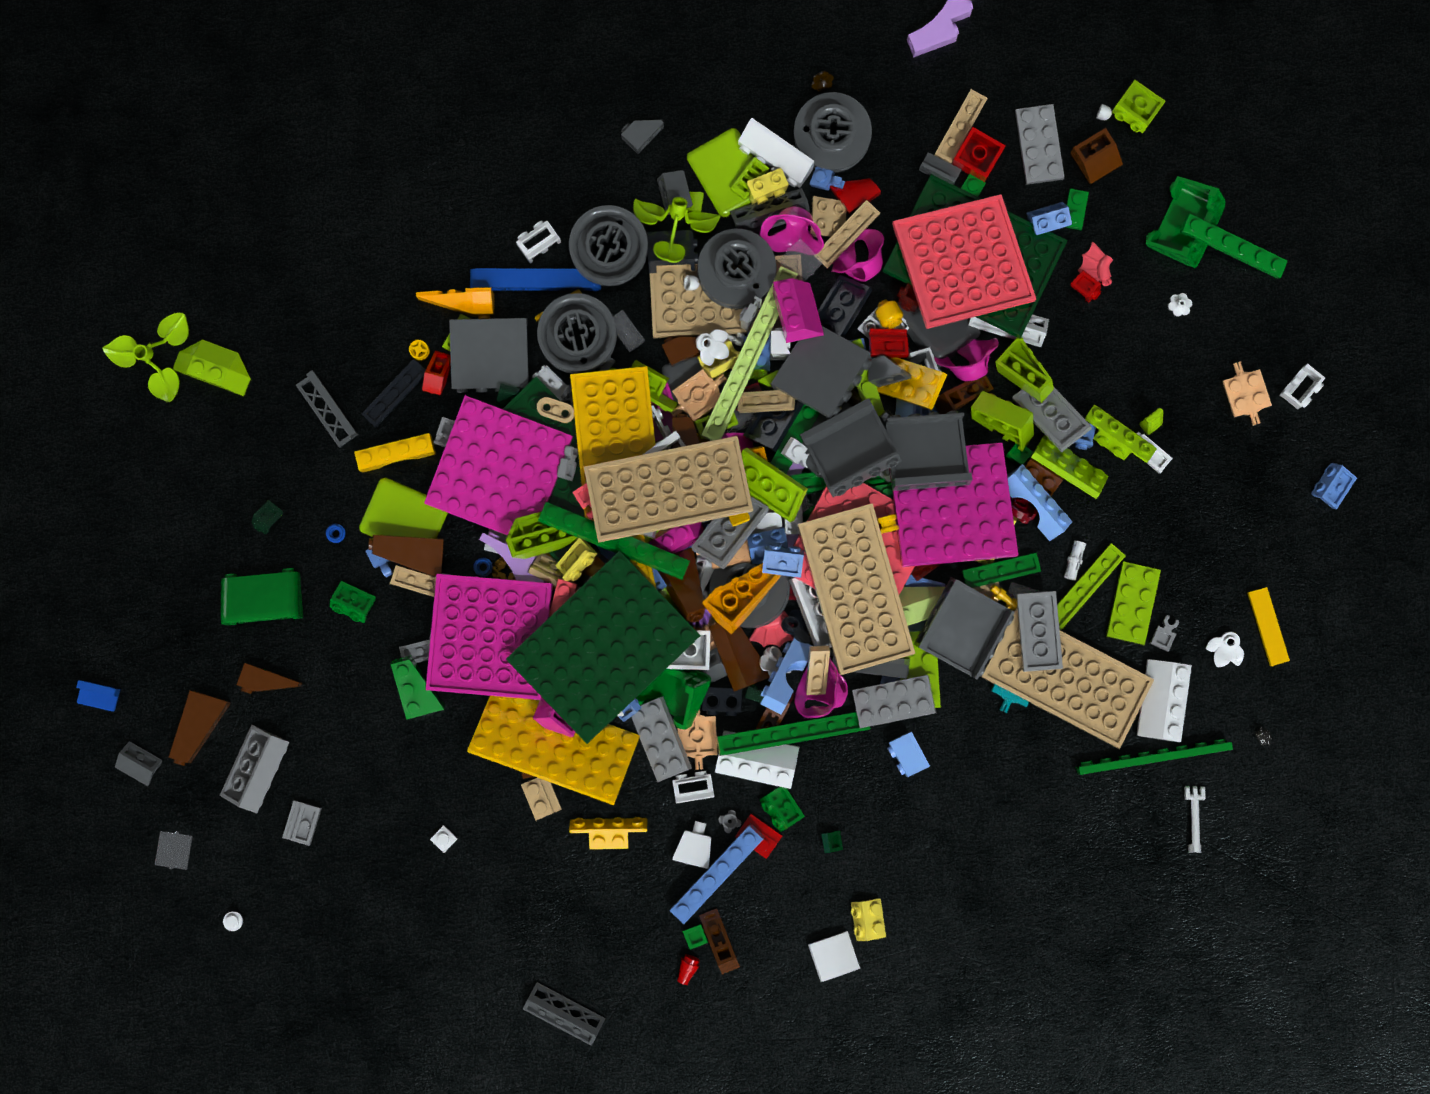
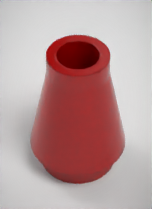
[677,954,700,985]

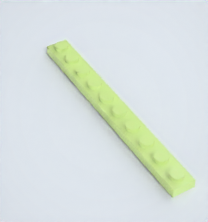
[701,266,798,441]

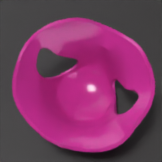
[760,206,824,256]
[831,229,884,282]
[935,338,999,381]
[794,657,848,718]

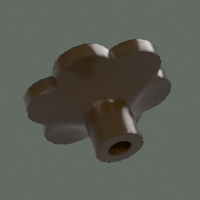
[811,71,834,93]

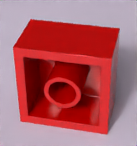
[952,127,1005,182]

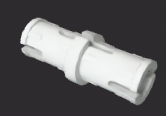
[1064,540,1086,581]

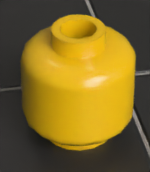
[875,300,903,329]

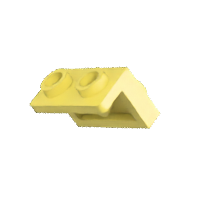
[747,168,789,205]
[697,340,740,378]
[555,538,597,582]
[851,898,886,941]

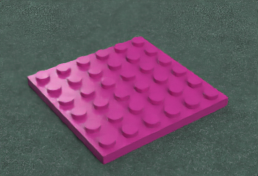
[424,396,573,535]
[889,443,1018,567]
[426,574,553,700]

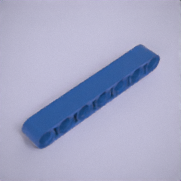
[470,268,601,291]

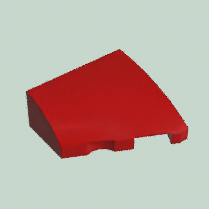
[830,178,881,214]

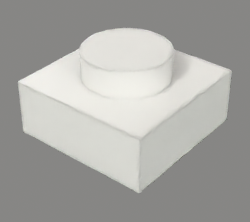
[430,825,458,853]

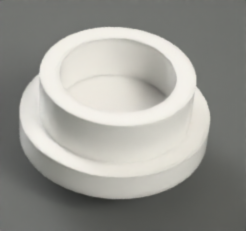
[223,911,243,931]

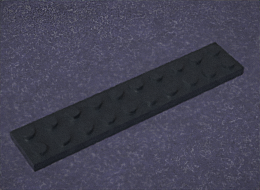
[743,275,872,452]

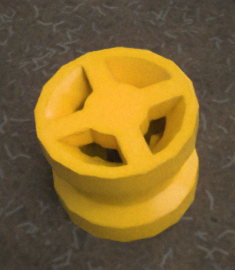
[409,340,430,361]
[877,514,899,534]

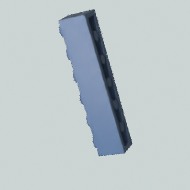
[670,823,765,924]

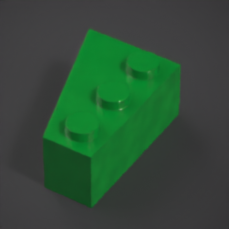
[391,655,445,720]

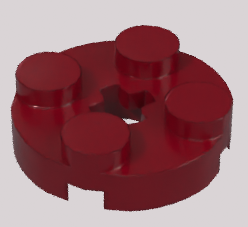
[1010,496,1038,524]

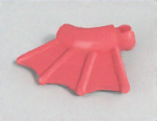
[1078,242,1113,286]
[749,611,794,648]

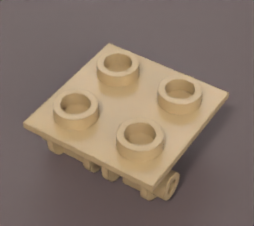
[810,196,846,237]

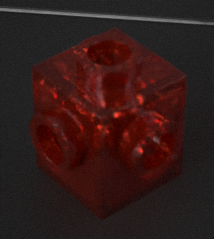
[897,283,919,312]

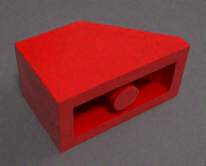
[422,351,451,395]

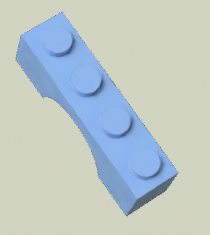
[1007,464,1072,541]
[761,638,812,714]

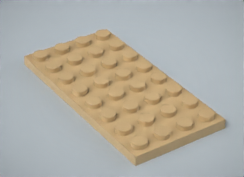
[650,255,803,338]
[584,436,753,543]
[797,503,915,675]
[981,608,1154,749]

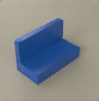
[76,680,120,711]

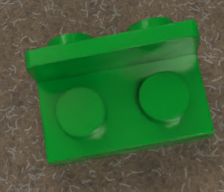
[330,581,376,623]
[760,786,805,832]

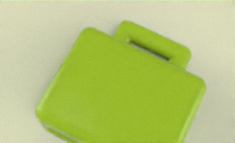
[687,128,761,217]
[359,478,448,539]

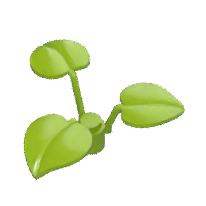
[633,197,720,263]
[103,313,189,402]

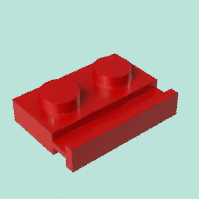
[868,329,909,358]
[735,814,782,859]

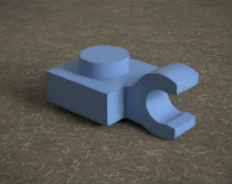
[810,167,845,191]
[366,550,393,577]

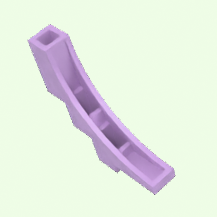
[907,0,973,57]
[479,532,547,583]

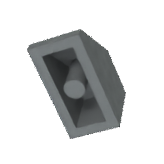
[621,120,664,154]
[868,355,911,387]

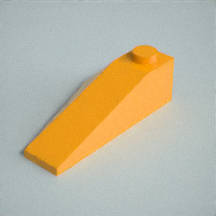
[416,288,495,319]
[702,563,782,635]

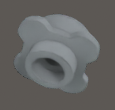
[719,810,741,833]

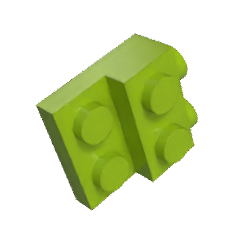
[1112,80,1166,134]

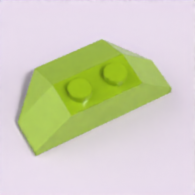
[173,340,251,396]
[506,511,578,559]

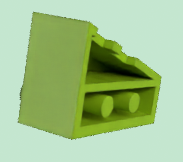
[995,337,1054,403]
[971,391,1034,452]

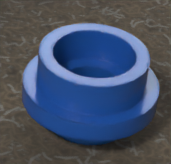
[326,524,346,543]
[474,558,493,577]

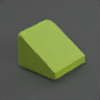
[688,192,704,213]
[758,370,778,390]

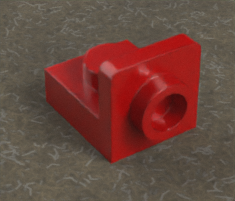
[1071,270,1101,303]

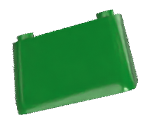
[1146,176,1225,268]
[221,568,303,626]
[636,669,711,730]

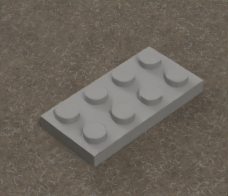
[1015,104,1064,185]
[1012,386,1091,452]
[692,496,769,569]
[1016,591,1063,672]
[852,675,936,728]
[631,697,692,782]

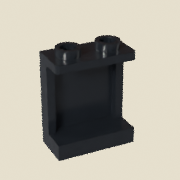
[647,230,698,274]

